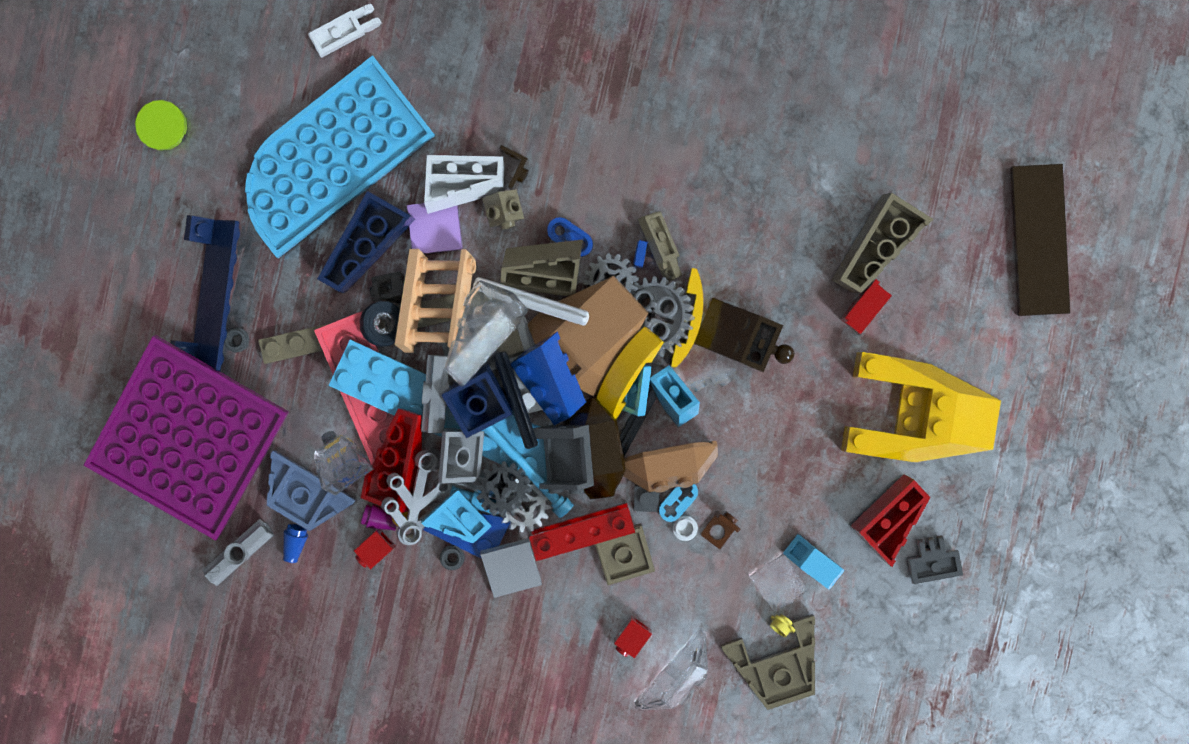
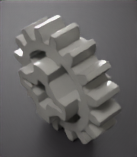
[583,253,639,292]

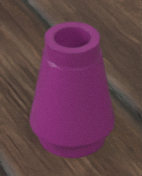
[360,504,397,531]

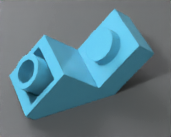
[783,534,845,590]

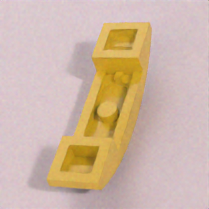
[670,268,703,368]
[597,327,664,419]

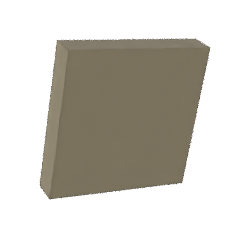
[595,523,655,585]

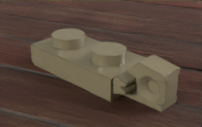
[638,211,682,281]

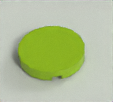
[135,100,187,151]

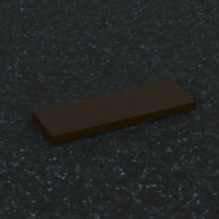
[1010,164,1070,316]

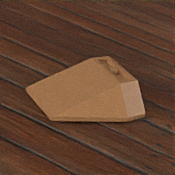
[527,276,648,397]

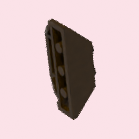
[565,398,626,500]

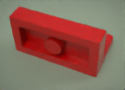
[840,279,892,335]

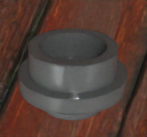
[224,327,250,352]
[440,545,465,570]

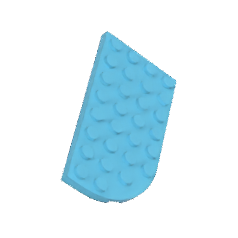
[245,55,435,258]

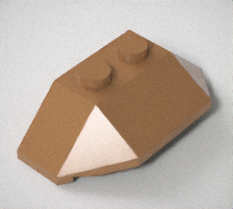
[623,441,718,493]

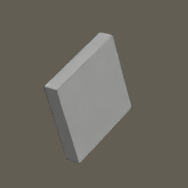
[480,538,542,598]

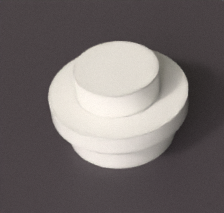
[673,516,698,541]

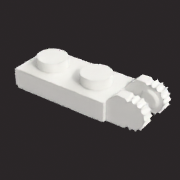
[308,4,382,58]

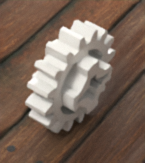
[496,479,551,532]

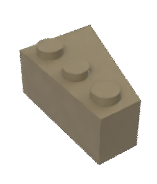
[500,239,583,296]

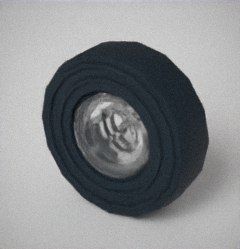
[360,301,400,347]

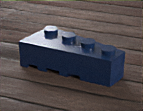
[317,191,415,294]

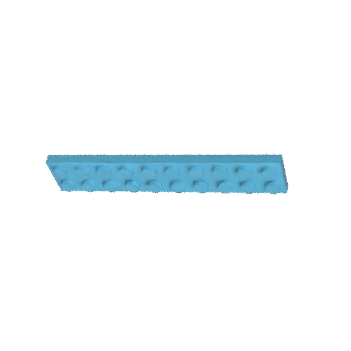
[328,339,547,481]

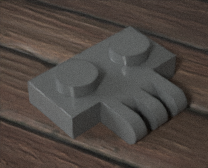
[907,535,963,584]

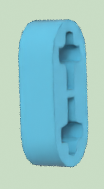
[659,484,698,522]

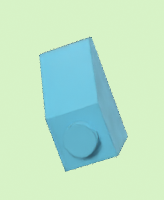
[650,365,700,428]

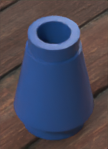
[283,524,309,563]

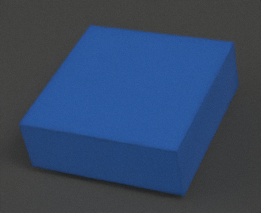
[633,240,648,268]

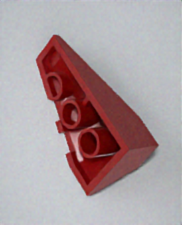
[361,408,422,513]

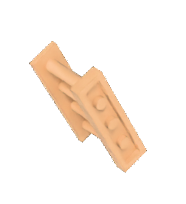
[395,249,476,354]

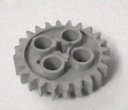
[630,276,695,357]

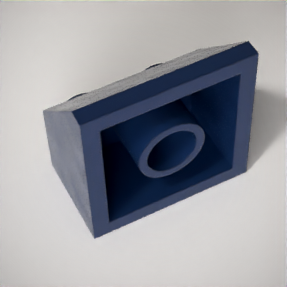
[441,363,512,439]

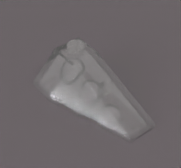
[444,280,529,387]

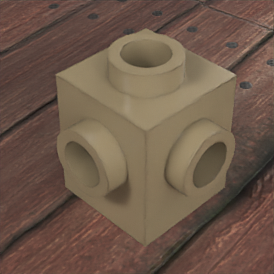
[482,189,524,230]

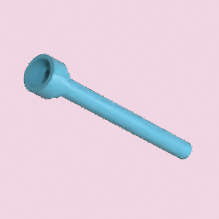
[484,425,574,518]

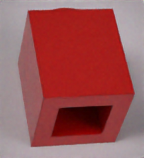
[354,529,396,570]
[614,615,652,659]

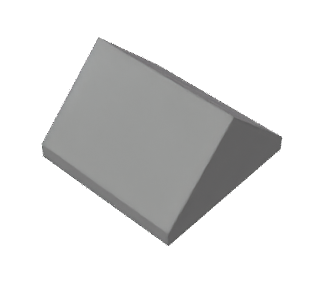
[438,428,484,484]

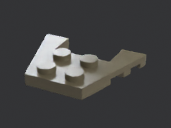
[720,614,815,710]

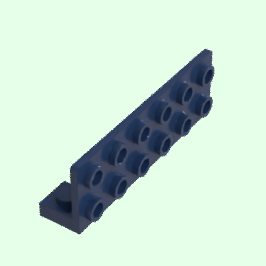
[170,215,240,372]

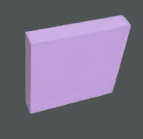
[407,203,463,254]

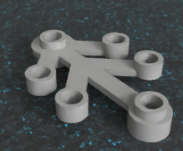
[381,450,451,545]

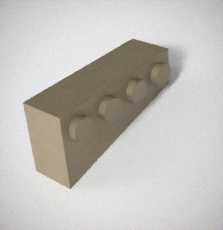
[832,193,933,293]

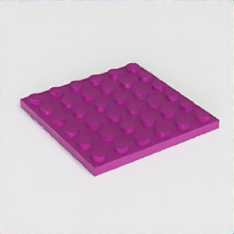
[83,335,289,541]

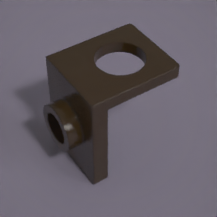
[499,145,529,190]

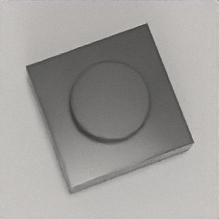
[634,485,660,512]

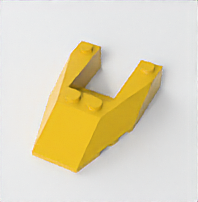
[841,352,1001,462]

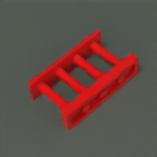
[529,502,635,561]

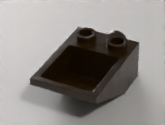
[694,298,795,373]

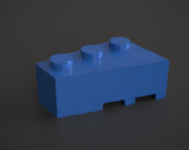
[510,332,586,425]

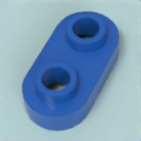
[547,217,593,257]

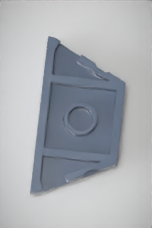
[267,450,357,531]

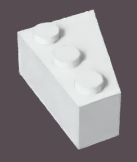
[424,155,505,214]

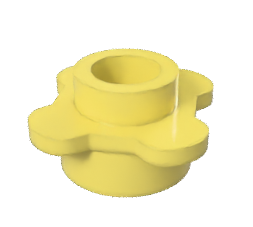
[770,614,796,637]

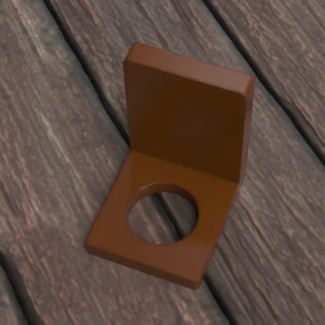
[700,511,741,549]

